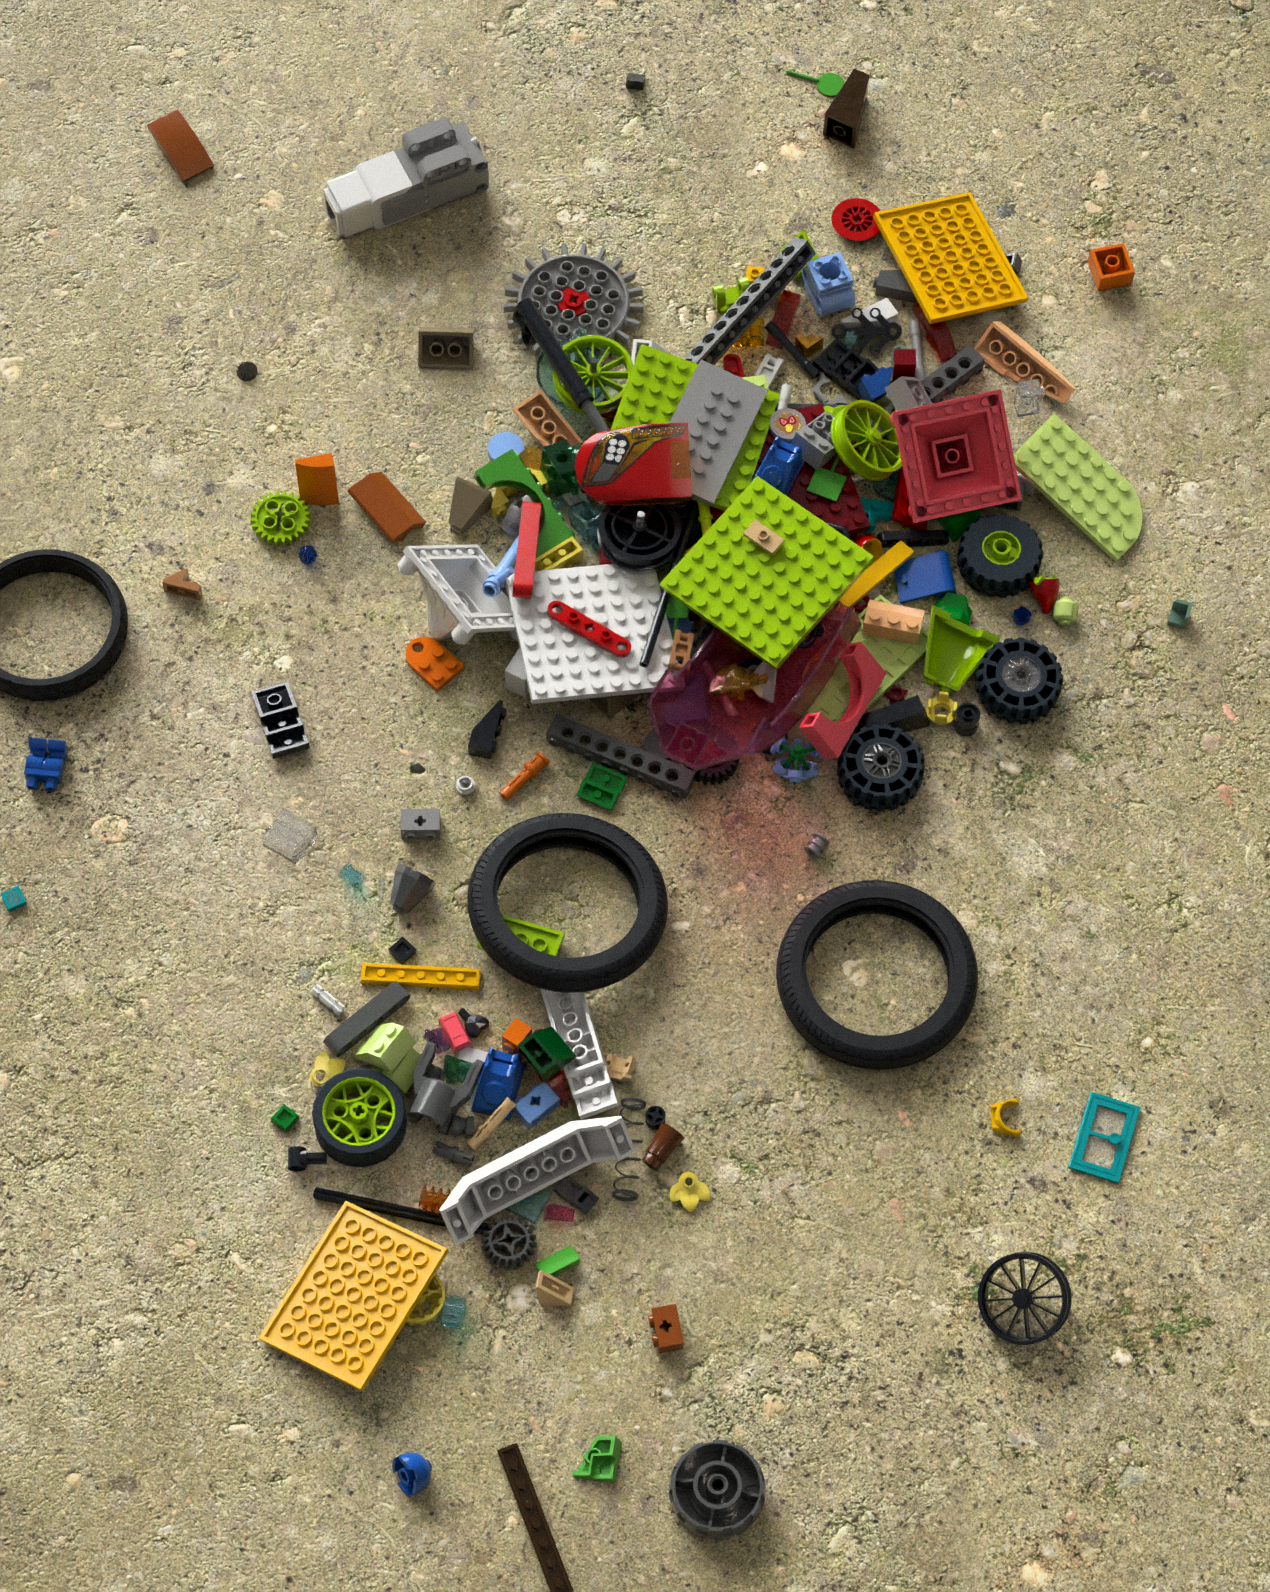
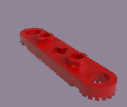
[547,601,631,658]

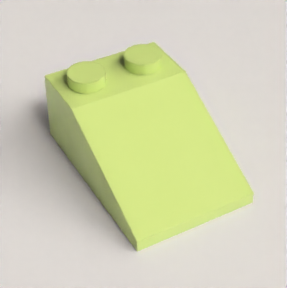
[353,1022,416,1072]

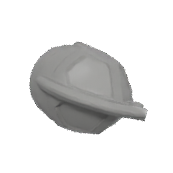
[500,495,542,536]

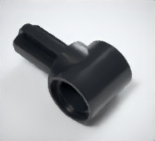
[288,1146,327,1172]

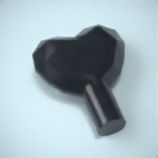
[458,1008,489,1038]

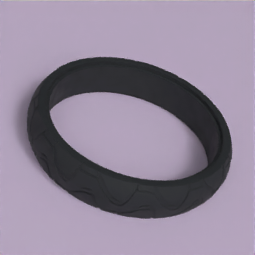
[0,549,128,701]

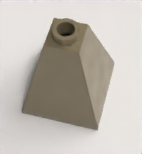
[449,476,493,534]

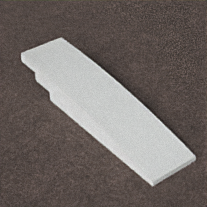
[540,988,619,1120]

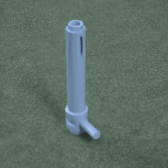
[483,535,519,597]

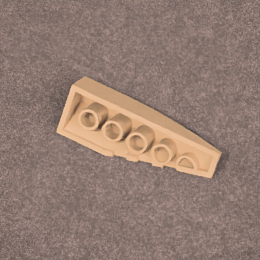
[973,321,1076,403]
[512,389,591,479]

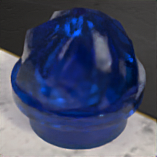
[298,545,317,565]
[1012,606,1032,626]

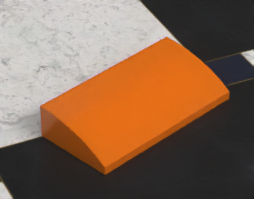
[295,453,339,505]

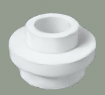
[456,776,475,795]

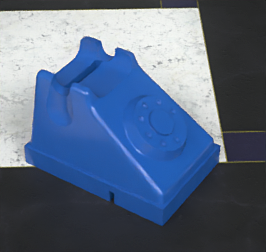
[752,436,805,496]
[471,1048,526,1121]

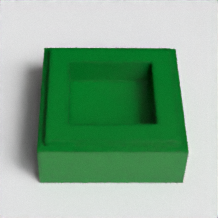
[271,1104,299,1133]

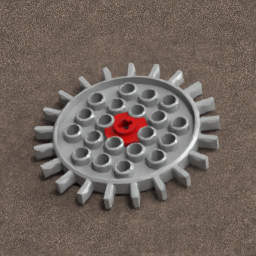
[503,243,644,363]

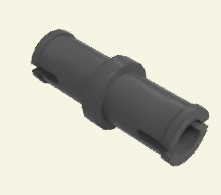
[432,1141,475,1168]

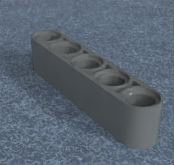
[323,981,410,1057]

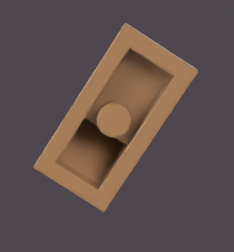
[162,568,202,600]

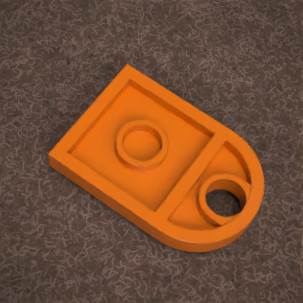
[406,636,465,692]

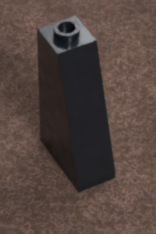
[853,695,930,733]

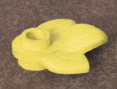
[310,1052,346,1087]
[670,1172,710,1213]

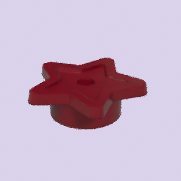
[884,684,908,705]

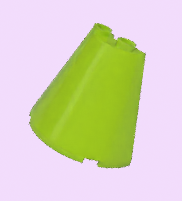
[923,606,1001,694]

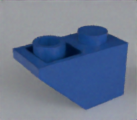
[856,366,893,402]

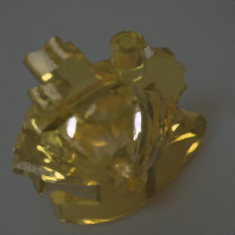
[709,663,768,700]

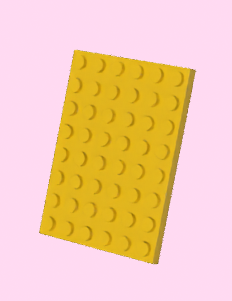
[873,192,1029,324]
[259,1201,449,1392]

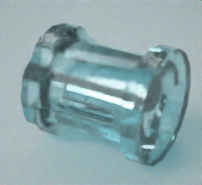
[339,863,365,888]

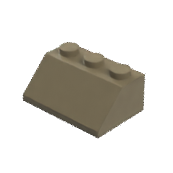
[418,327,474,369]

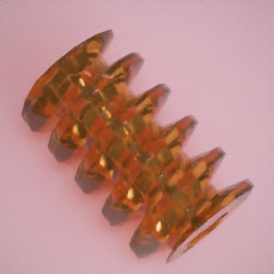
[419,1184,451,1214]

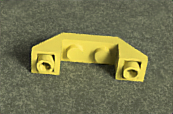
[491,468,558,518]

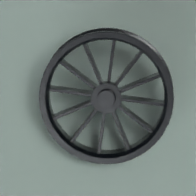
[978,1252,1072,1345]

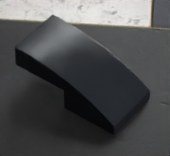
[553,1175,600,1214]

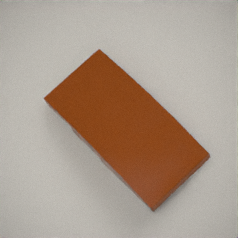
[147,109,214,182]

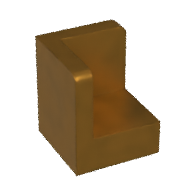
[795,333,824,358]

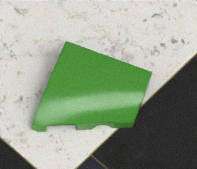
[572,1436,622,1482]

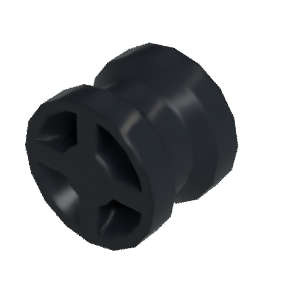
[645,1106,666,1130]

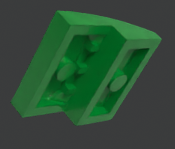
[576,762,628,811]

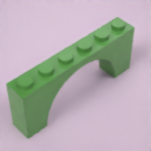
[474,449,575,558]

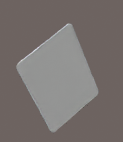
[457,1047,489,1067]

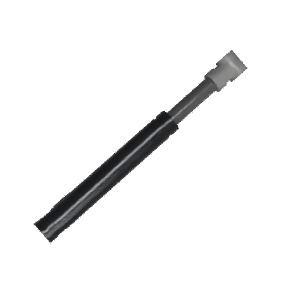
[512,298,610,446]

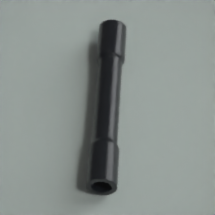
[764,321,821,380]

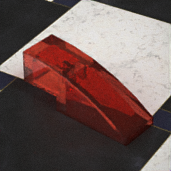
[766,290,801,350]

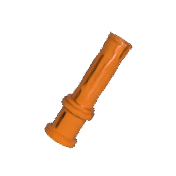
[499,752,550,801]

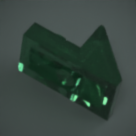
[443,1055,478,1085]

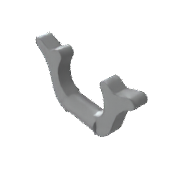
[813,372,849,405]

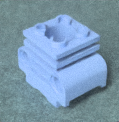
[801,252,855,318]

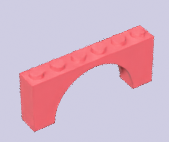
[799,642,886,759]

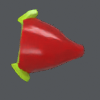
[1029,575,1059,614]

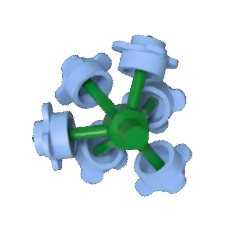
[770,735,823,784]

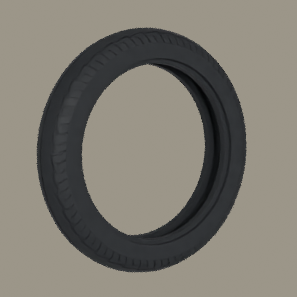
[467,813,668,993]
[776,880,978,1070]

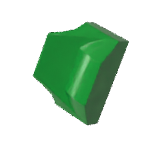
[935,592,972,626]

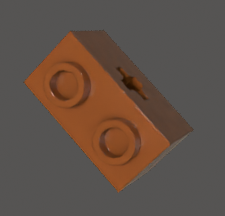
[648,1304,684,1354]

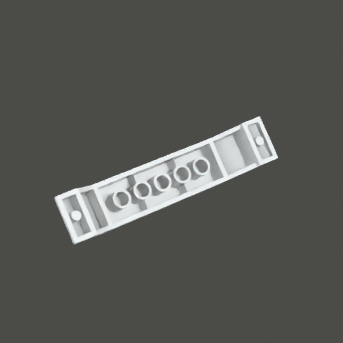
[439,1116,636,1246]

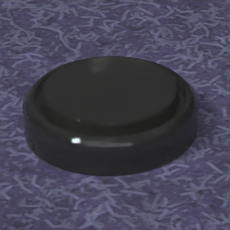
[236,361,258,381]

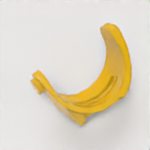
[990,1098,1021,1137]

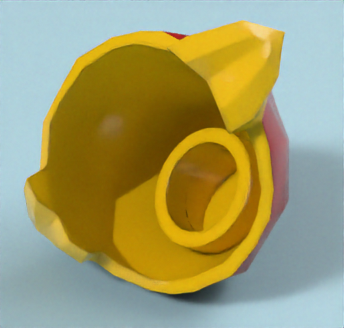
[851,533,883,564]

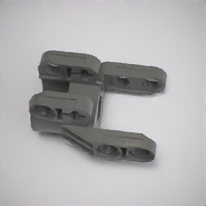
[408,1041,485,1135]

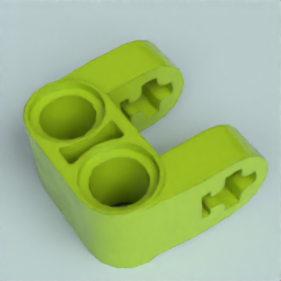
[712,277,750,315]

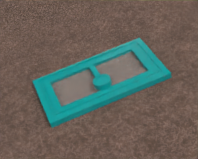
[1068,1092,1141,1184]

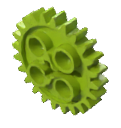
[250,490,311,547]

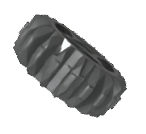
[481,1215,537,1271]

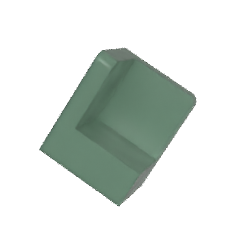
[1167,598,1193,630]

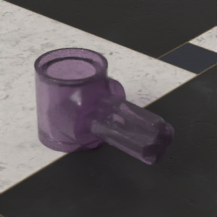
[423,1027,451,1054]

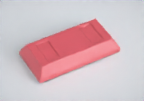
[438,1011,472,1053]

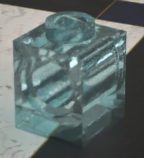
[441,1295,466,1330]

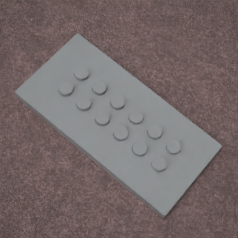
[662,360,768,507]

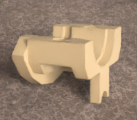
[606,1054,636,1082]

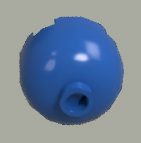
[392,1452,432,1496]

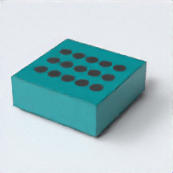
[0,886,27,912]

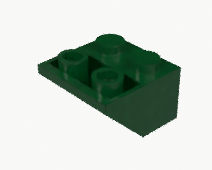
[518,1027,576,1081]

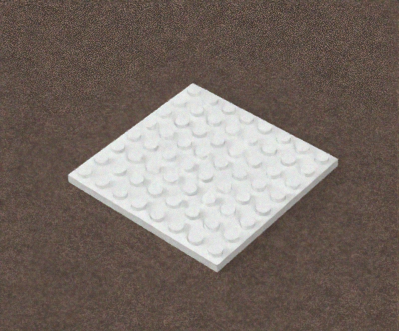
[505,564,683,704]

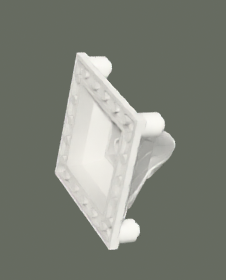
[398,544,518,645]

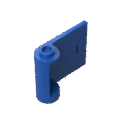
[894,550,956,604]

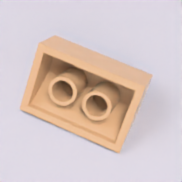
[862,600,925,645]

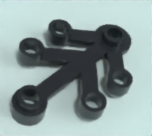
[831,308,902,355]

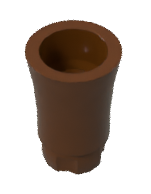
[642,1123,684,1170]

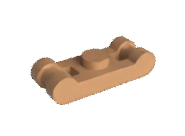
[667,629,694,675]

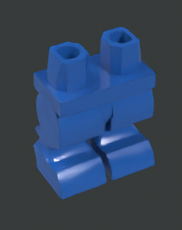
[24,737,68,792]

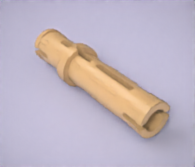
[467,1097,517,1151]

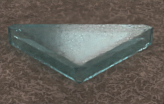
[505,1189,553,1224]

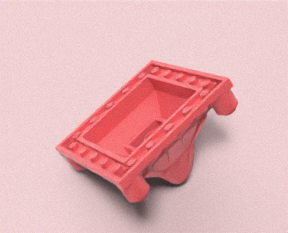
[890,389,1022,523]

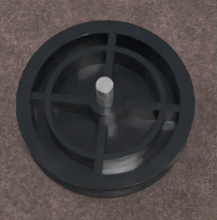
[597,498,681,571]

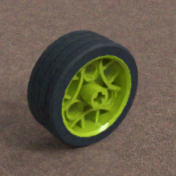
[312,1068,407,1167]

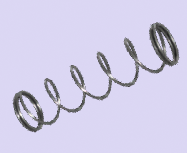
[612,1098,646,1201]

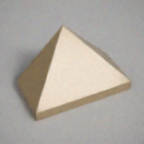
[535,1270,574,1306]

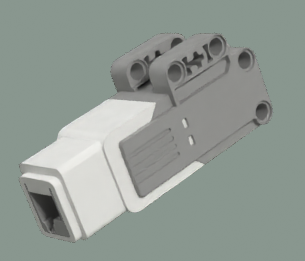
[323,118,489,238]

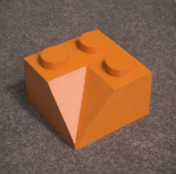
[1087,243,1135,291]

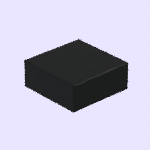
[388,937,416,965]

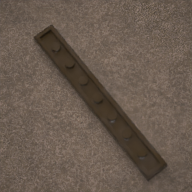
[497,1443,574,1592]

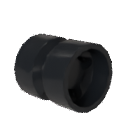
[953,703,981,737]

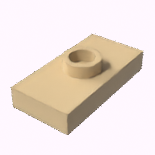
[743,519,785,556]

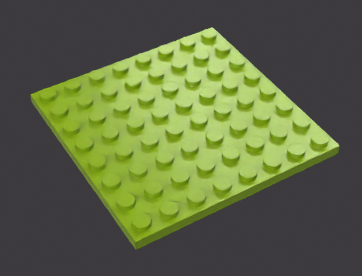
[598,344,780,511]
[659,476,875,670]

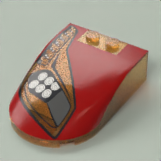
[575,423,692,506]

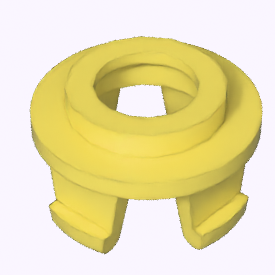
[926,692,958,725]

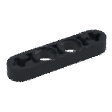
[877,530,949,548]

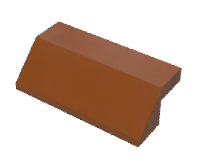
[347,472,426,542]

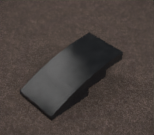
[812,338,893,403]
[251,681,310,759]

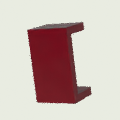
[891,349,916,382]

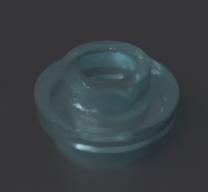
[844,331,857,349]

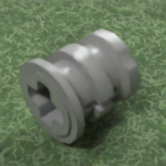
[804,832,830,858]

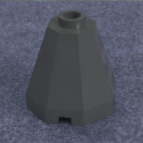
[390,863,436,914]

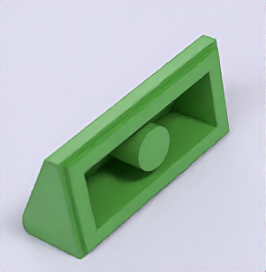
[535,1245,580,1277]

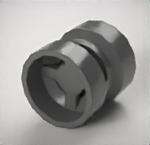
[453,1116,474,1136]

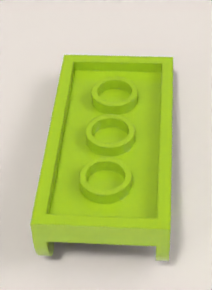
[477,915,565,956]

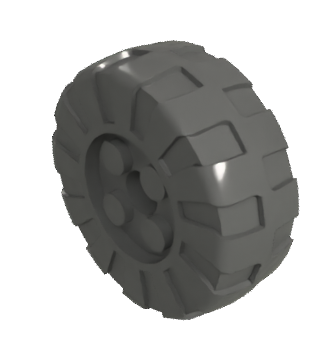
[669,1440,766,1540]

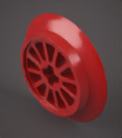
[831,198,880,241]

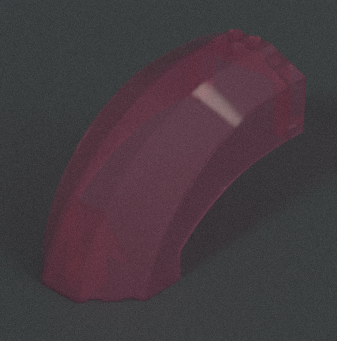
[647,600,861,770]

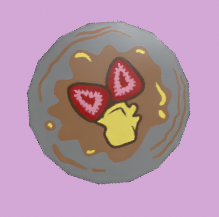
[769,408,806,443]

